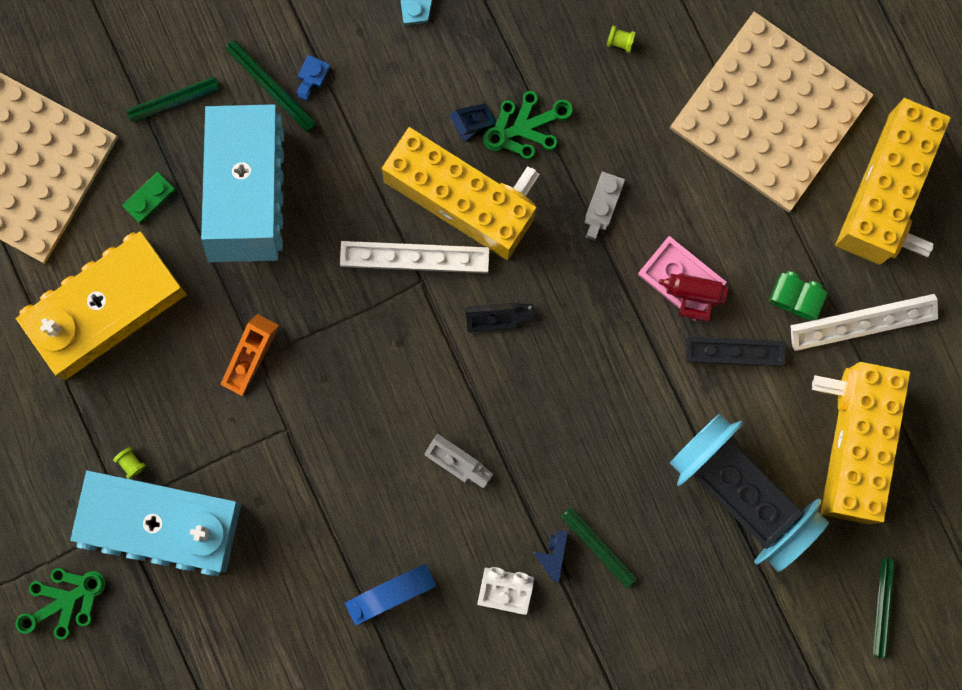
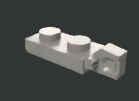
[584,171,625,241]
[424,433,493,488]

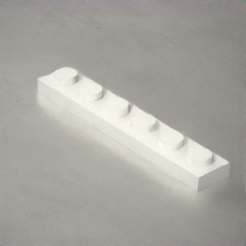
[340,241,489,273]
[790,294,938,351]

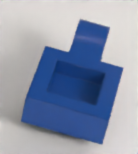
[297,55,330,101]

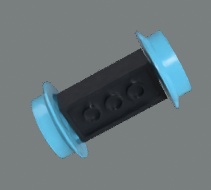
[670,414,829,572]

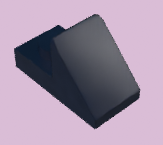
[450,103,496,141]
[533,530,568,582]

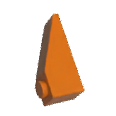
[220,314,279,396]

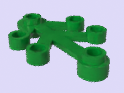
[483,91,572,160]
[15,568,106,640]

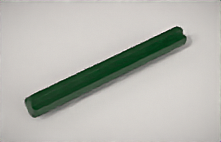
[226,40,316,132]

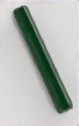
[126,77,220,122]
[561,508,637,588]
[873,558,896,658]

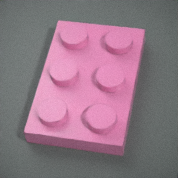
[638,236,727,321]

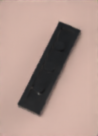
[685,337,785,367]

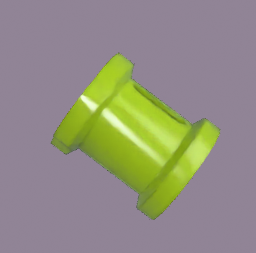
[606,25,636,53]
[113,446,146,479]

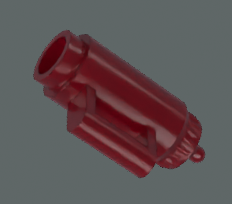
[659,273,728,322]

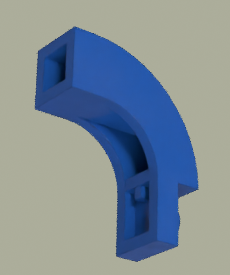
[345,564,436,626]

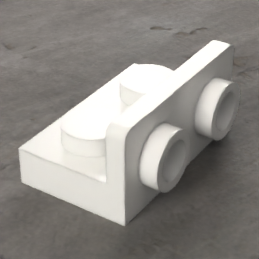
[477,567,534,615]

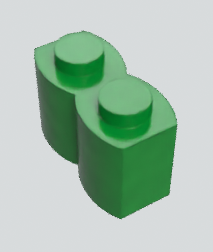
[768,271,828,321]

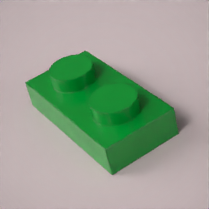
[122,172,176,224]

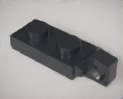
[465,302,535,332]

